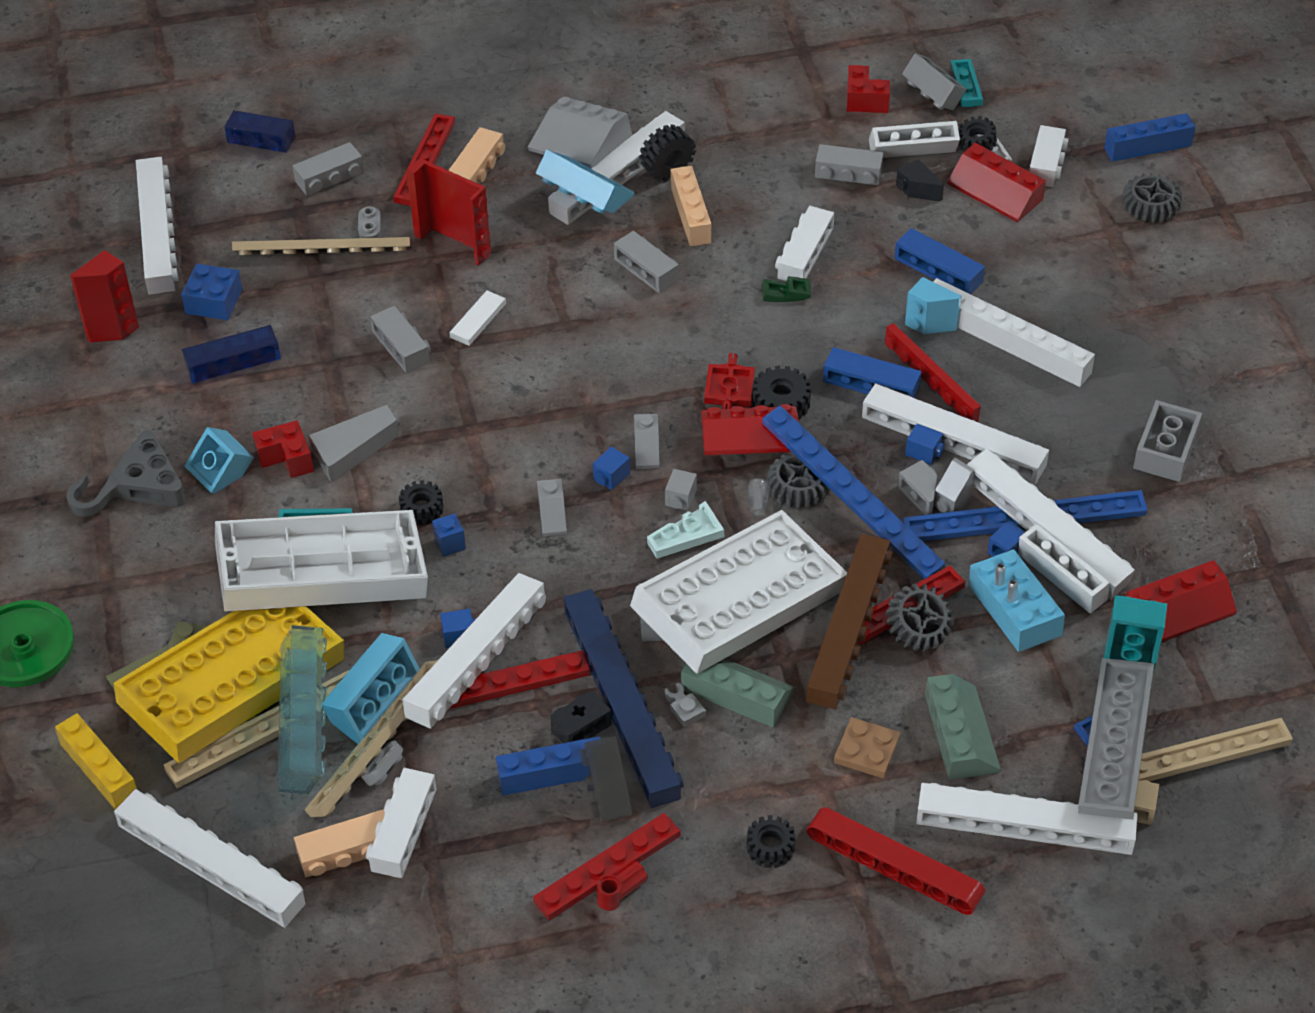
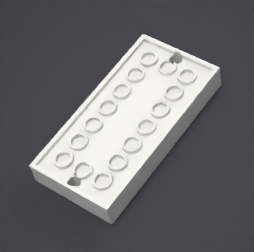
[215,510,428,611]
[630,510,847,674]

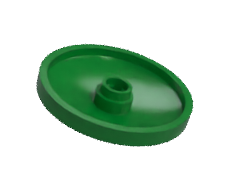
[0,600,75,687]

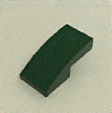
[762,276,811,302]

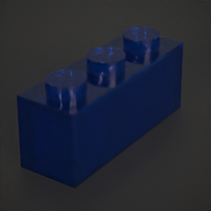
[224,110,296,153]

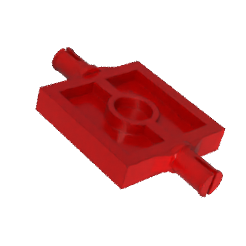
[704,353,755,409]

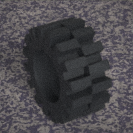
[958,116,997,152]
[399,480,444,526]
[746,815,796,868]

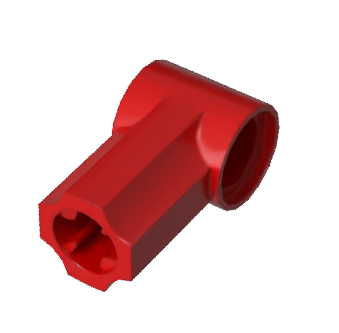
[596,861,648,911]

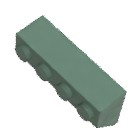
[681,658,796,728]
[925,674,1001,780]

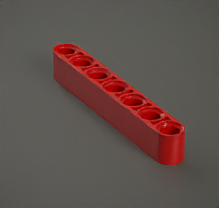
[806,807,986,915]

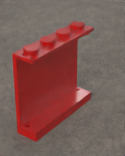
[407,158,491,265]

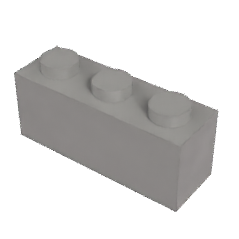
[902,53,967,110]
[292,142,364,196]
[815,144,883,185]
[614,231,679,293]
[371,306,431,373]

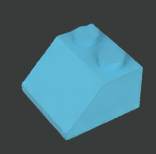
[905,277,962,334]
[185,427,254,494]

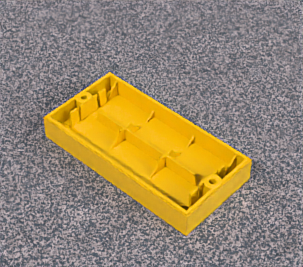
[114,606,344,763]

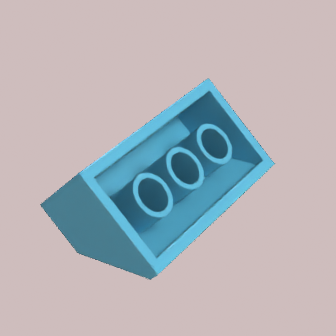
[536,150,635,214]
[321,633,420,744]

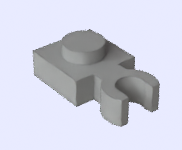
[664,682,706,727]

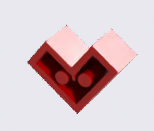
[846,65,890,113]
[252,420,314,478]

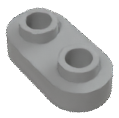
[358,206,381,238]
[361,741,403,786]

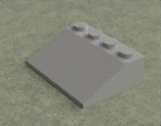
[528,97,632,168]

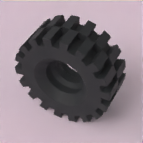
[639,124,696,182]
[752,365,811,420]

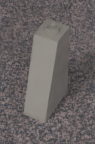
[309,405,400,482]

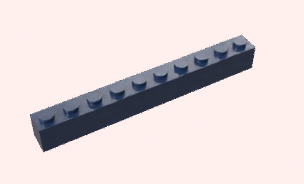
[563,589,684,808]

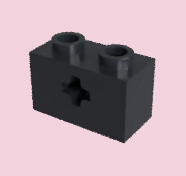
[550,690,612,743]

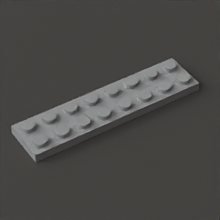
[1078,658,1154,820]

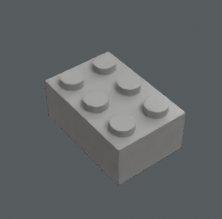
[1133,400,1202,482]

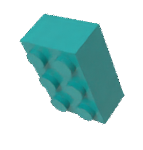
[1103,595,1167,675]

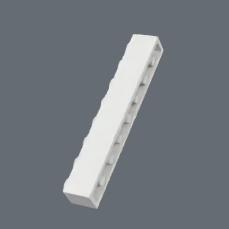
[548,111,685,225]
[136,157,179,295]
[933,278,1095,387]
[862,384,1049,484]
[967,448,1135,600]
[402,573,546,729]
[916,783,1137,855]
[114,789,305,928]

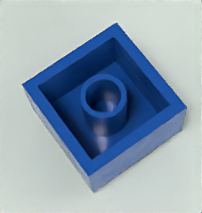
[181,263,242,320]

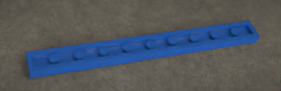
[762,405,945,579]
[903,490,1148,541]

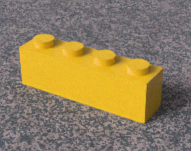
[55,713,137,810]

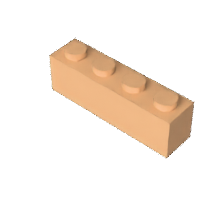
[448,127,505,184]
[671,166,711,247]
[294,809,385,878]

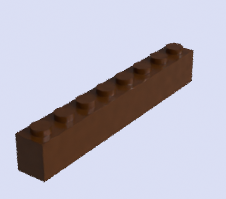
[806,534,893,710]

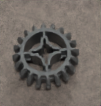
[1122,173,1182,224]
[767,452,830,510]
[886,584,954,652]

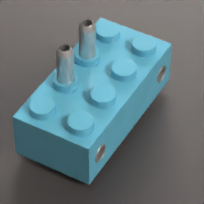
[969,549,1065,652]

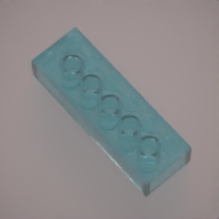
[278,625,327,794]

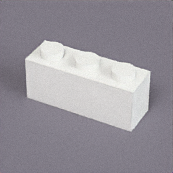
[1029,125,1068,187]

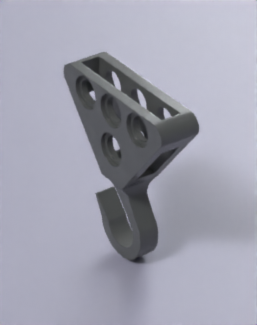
[66,430,186,516]

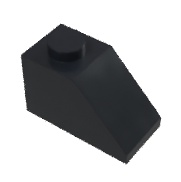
[896,159,944,201]

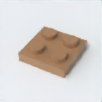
[834,717,901,779]

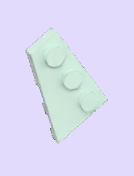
[647,501,725,559]

